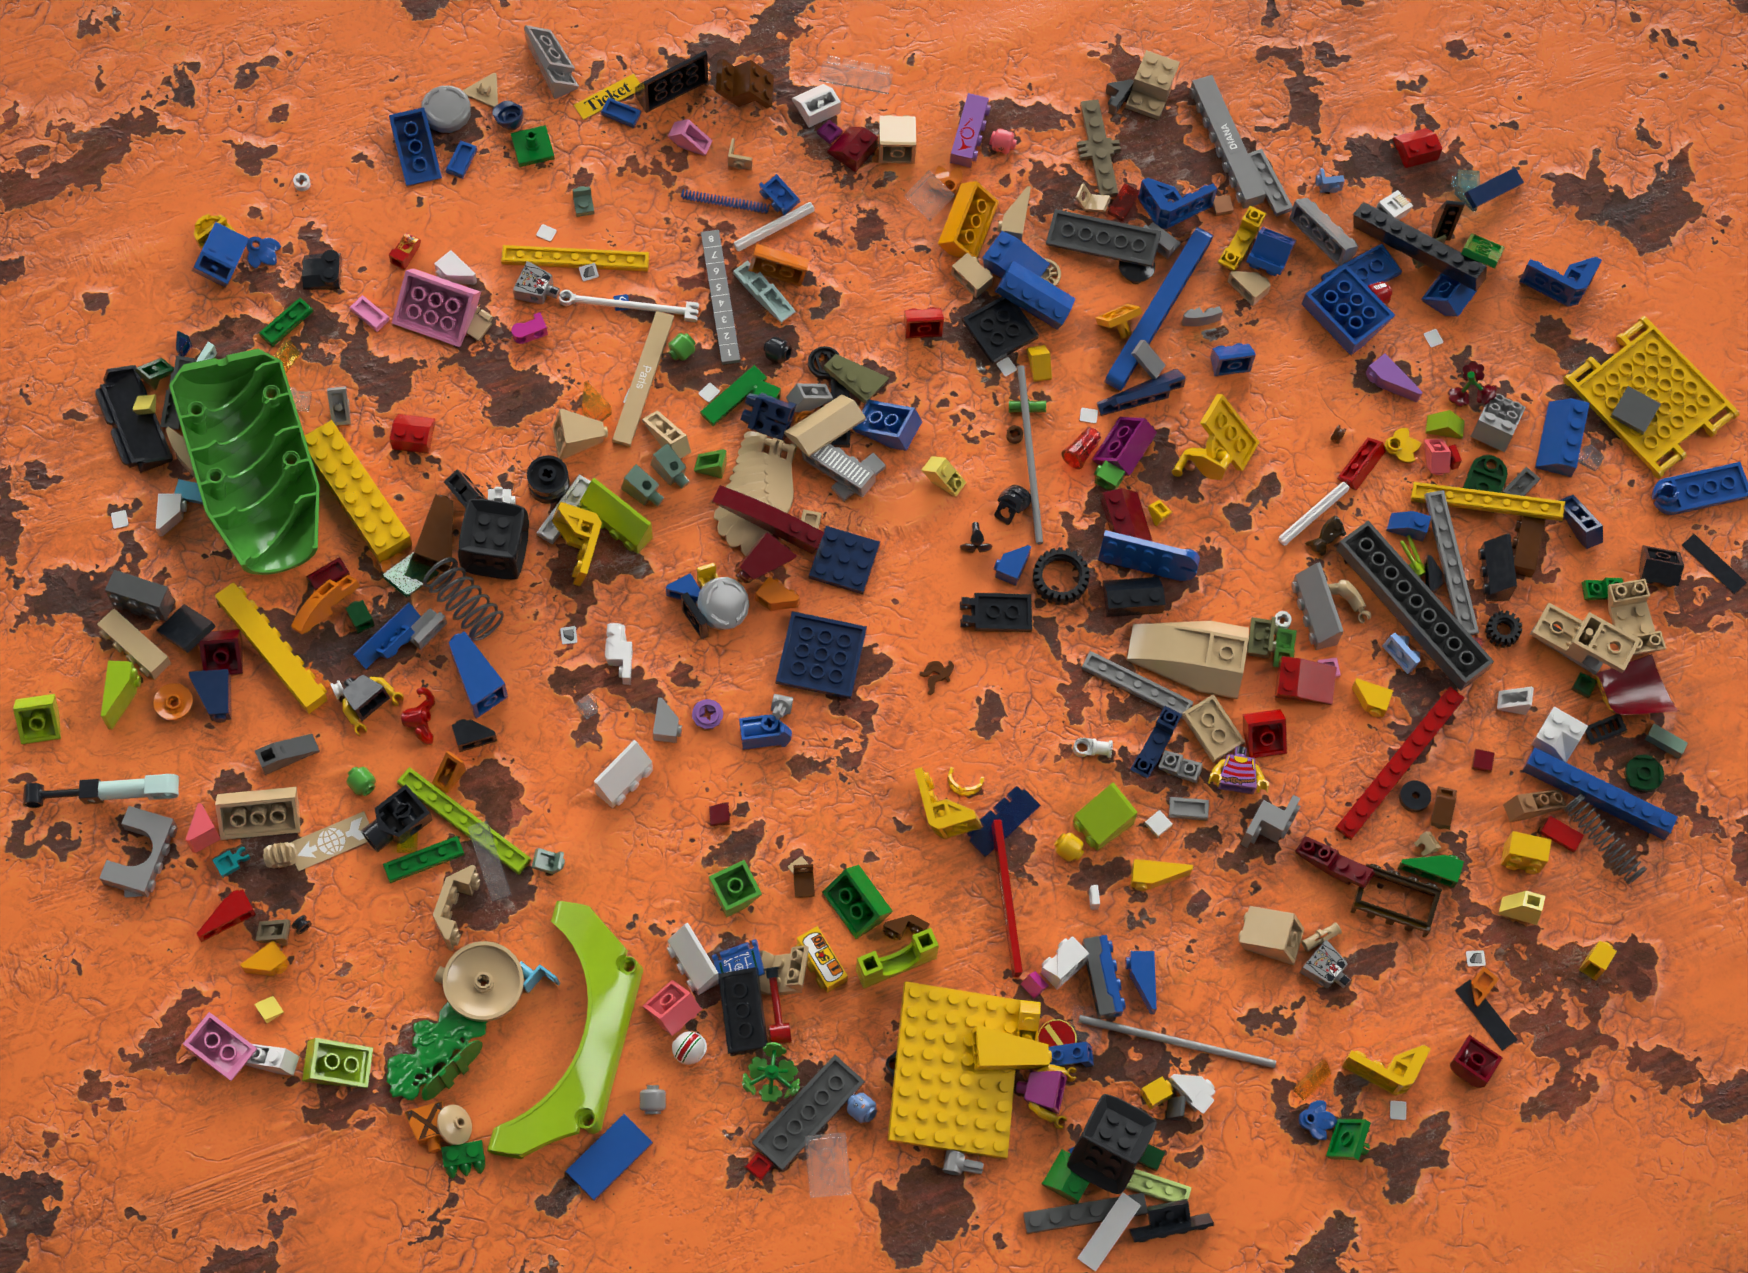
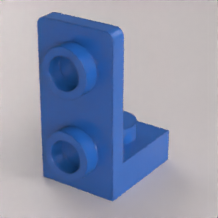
[1049,1041,1094,1067]

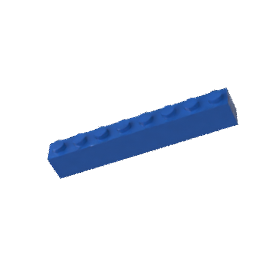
[1522,747,1678,840]

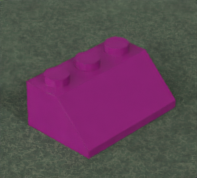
[1092,417,1157,476]

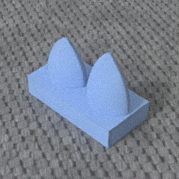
[1382,633,1421,674]

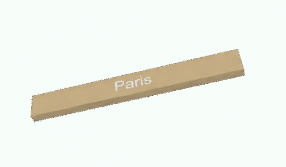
[612,311,674,447]

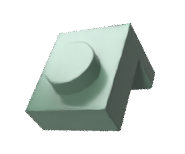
[532,848,565,874]

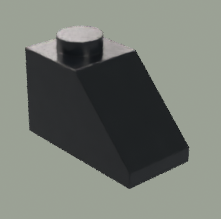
[452,719,497,752]

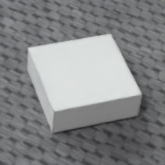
[1144,810,1172,838]
[1089,885,1100,910]

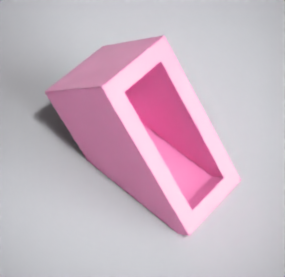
[668,119,713,156]

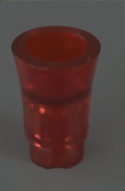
[1061,427,1101,469]

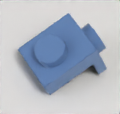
[1315,169,1345,193]

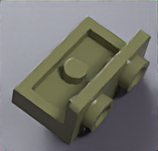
[1247,617,1278,658]

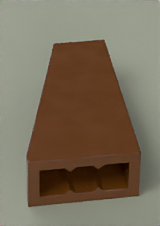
[411,494,453,572]

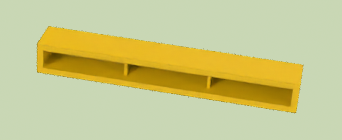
[215,582,327,714]

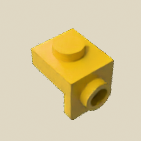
[697,563,719,589]

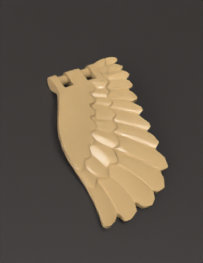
[714,431,797,556]

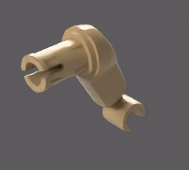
[1328,580,1371,623]

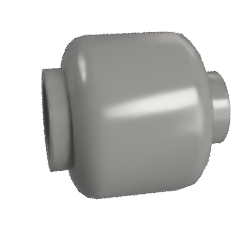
[640,1085,666,1114]

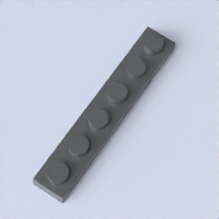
[1023,1193,1148,1234]

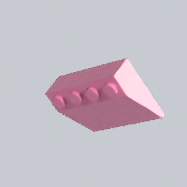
[392,268,481,347]

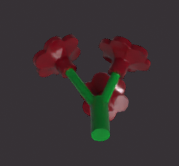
[1448,361,1497,407]

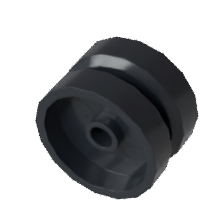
[527,455,570,504]

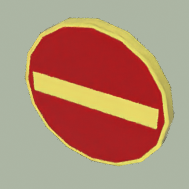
[1037,1019,1077,1047]

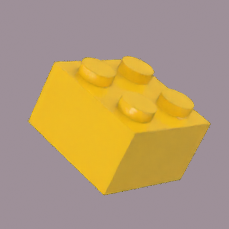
[1501,831,1551,874]

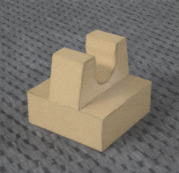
[1414,832,1441,856]

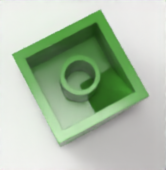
[709,860,762,918]

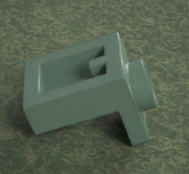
[572,186,594,217]

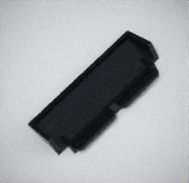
[95,365,173,473]

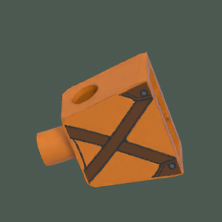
[404,1101,444,1153]

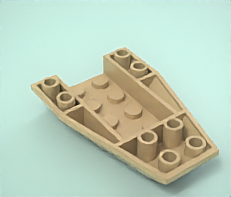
[1127,621,1249,699]

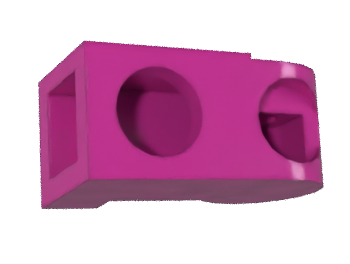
[511,312,548,344]

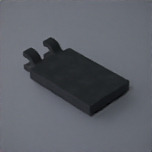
[960,593,1032,632]

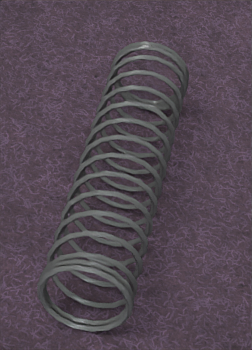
[1564,794,1647,884]

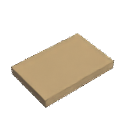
[1182,694,1245,762]

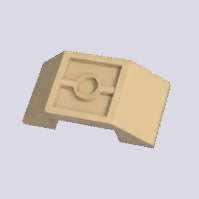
[1608,579,1666,655]
[433,865,481,951]
[759,945,809,995]

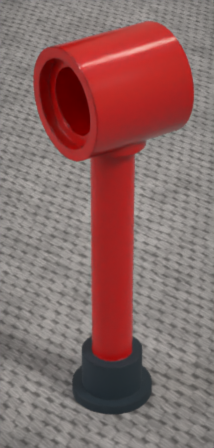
[764,967,792,1044]

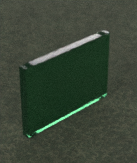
[381,552,439,598]

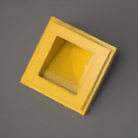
[1147,500,1172,526]

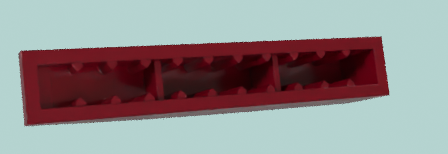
[712,485,825,554]

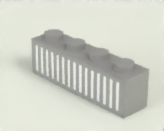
[802,443,876,498]

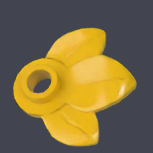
[1384,428,1422,463]

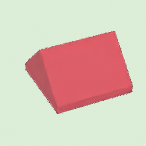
[186,803,221,853]

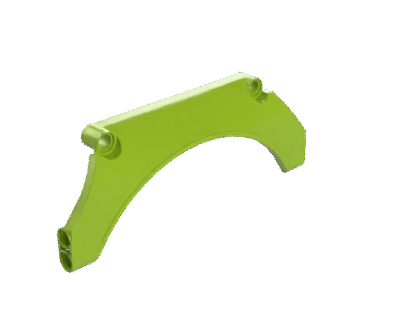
[487,901,643,1159]

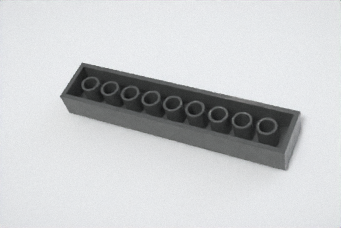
[1336,520,1494,691]

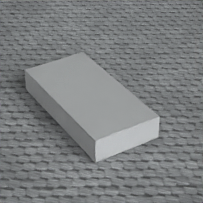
[1131,340,1165,379]
[1169,797,1209,821]

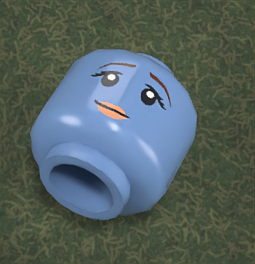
[847,1093,877,1123]

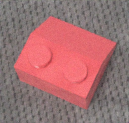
[643,980,702,1036]

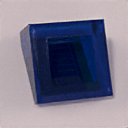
[176,331,192,357]

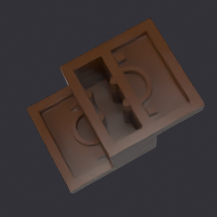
[715,59,774,109]

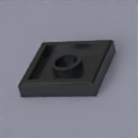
[681,592,708,639]

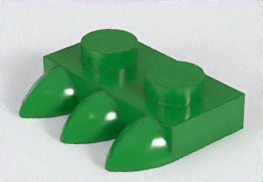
[441,1140,485,1179]

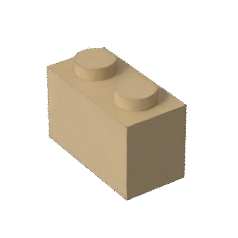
[951,253,993,298]

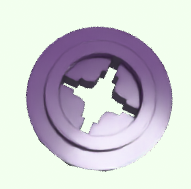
[692,699,723,730]

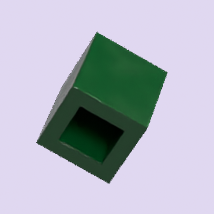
[345,600,375,634]

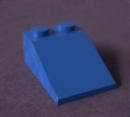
[982,231,1050,278]
[852,400,923,451]

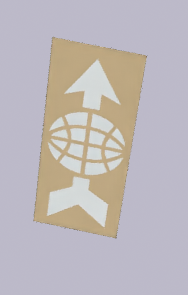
[290,811,369,871]

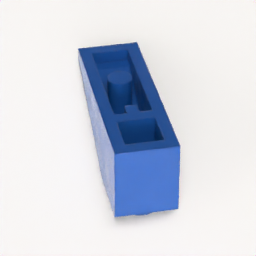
[1125,951,1157,1014]

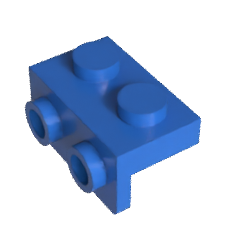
[759,174,801,215]

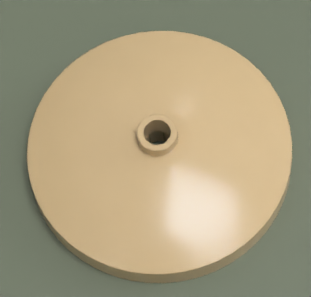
[443,941,524,1022]

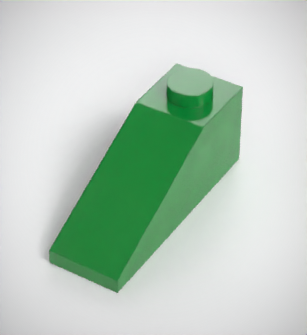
[1398,855,1464,888]

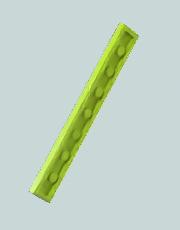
[397,767,531,875]

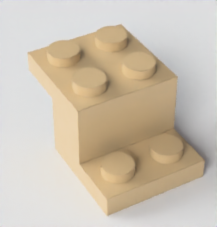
[1125,50,1180,120]

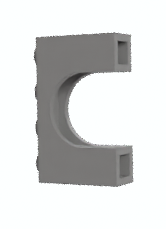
[99,806,178,897]

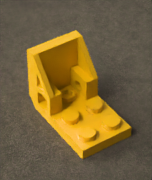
[552,502,602,586]
[914,767,982,839]
[1342,1045,1431,1096]

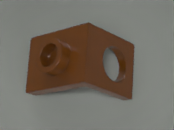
[793,864,815,898]

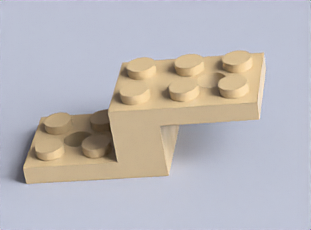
[1531,603,1641,673]

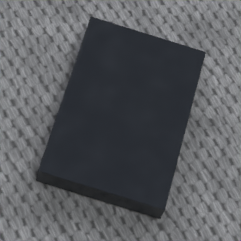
[156,604,216,653]

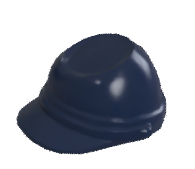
[492,101,523,130]

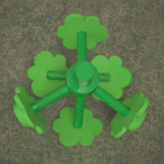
[742,1042,800,1102]

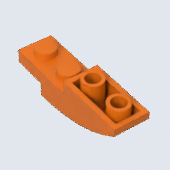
[291,575,360,634]

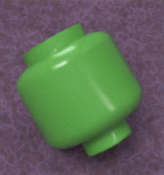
[668,333,696,361]
[346,767,376,796]

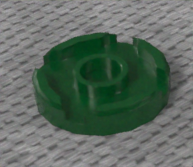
[1624,754,1664,793]

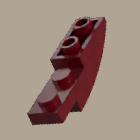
[1295,836,1374,889]

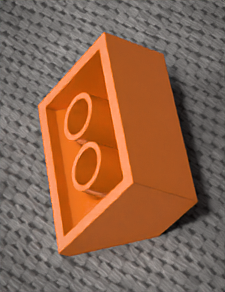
[748,244,809,286]

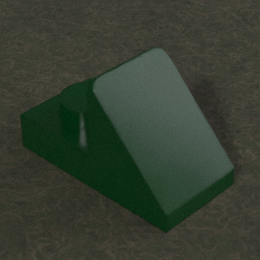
[135,358,174,390]

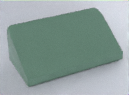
[1645,724,1688,759]

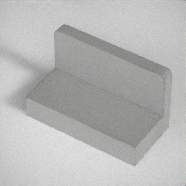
[1144,223,1181,259]
[410,608,447,650]

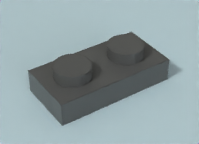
[1502,467,1541,496]

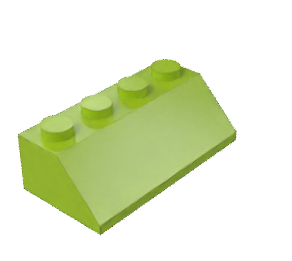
[580,478,653,554]

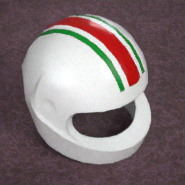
[672,1031,707,1065]

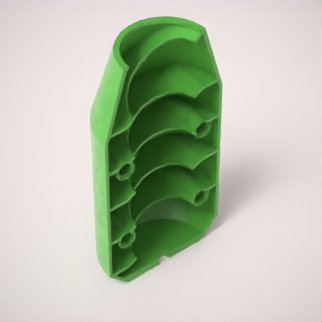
[169,349,319,575]

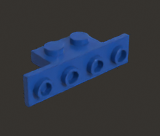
[353,602,421,669]

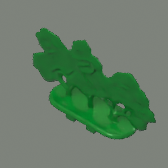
[386,1002,488,1101]

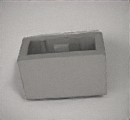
[1470,394,1526,452]

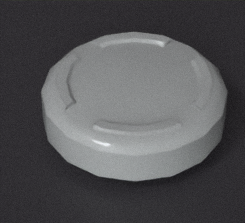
[421,86,471,133]
[697,577,749,630]

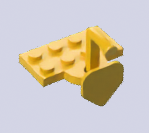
[1172,394,1260,480]

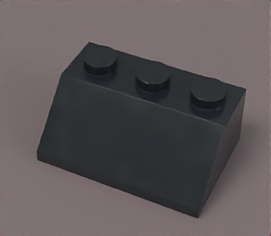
[1478,534,1517,601]
[1102,577,1166,617]

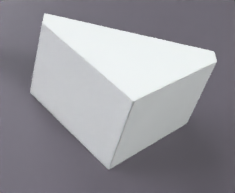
[1497,686,1534,715]

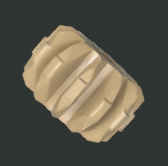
[263,842,297,869]

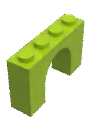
[856,928,939,989]

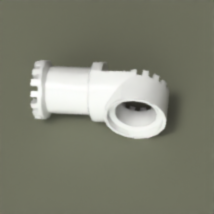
[1073,737,1113,758]

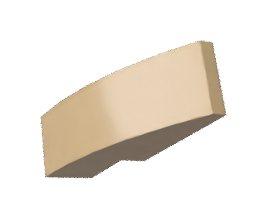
[166,427,195,477]

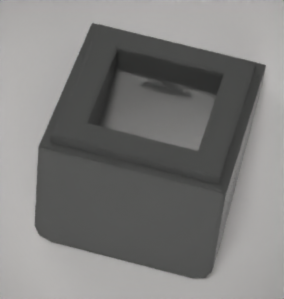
[1166,1096,1186,1121]

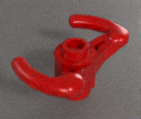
[401,687,435,745]

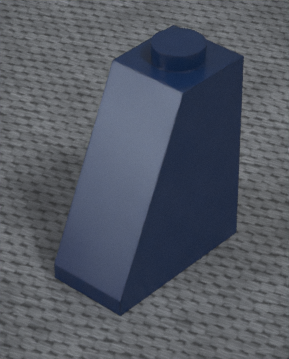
[189,669,232,723]

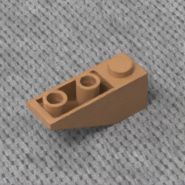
[1503,789,1566,822]

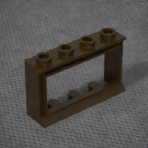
[1350,864,1442,938]

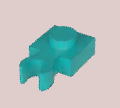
[212,847,250,878]

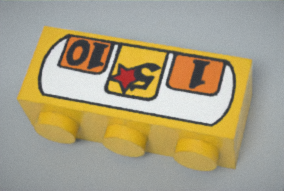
[795,926,848,993]

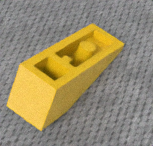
[1131,859,1193,891]

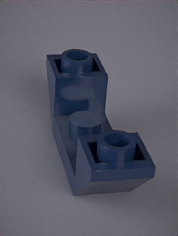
[1130,706,1182,779]

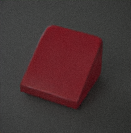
[709,802,730,826]

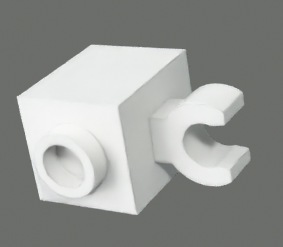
[488,487,516,505]

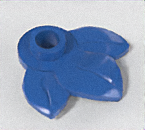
[246,237,281,269]
[1299,1100,1337,1140]

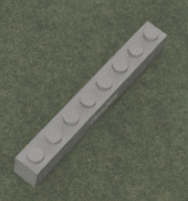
[1189,75,1266,209]

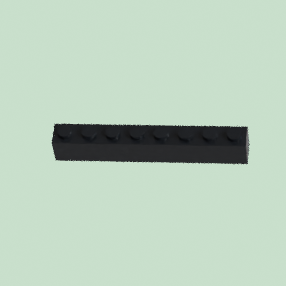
[1353,202,1487,291]

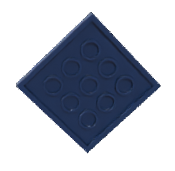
[776,611,867,699]

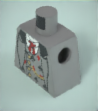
[513,261,560,304]
[1300,940,1351,989]

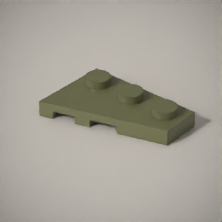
[823,354,889,404]

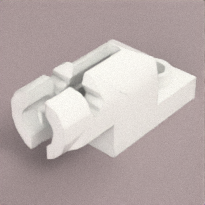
[605,623,633,685]

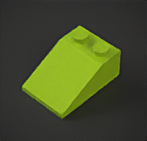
[101,661,141,729]
[302,1038,373,1088]

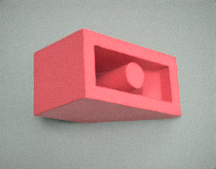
[1424,439,1451,475]

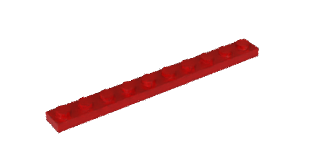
[1335,686,1465,840]

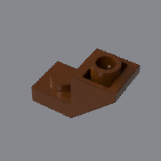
[1431,786,1457,830]
[883,915,930,940]

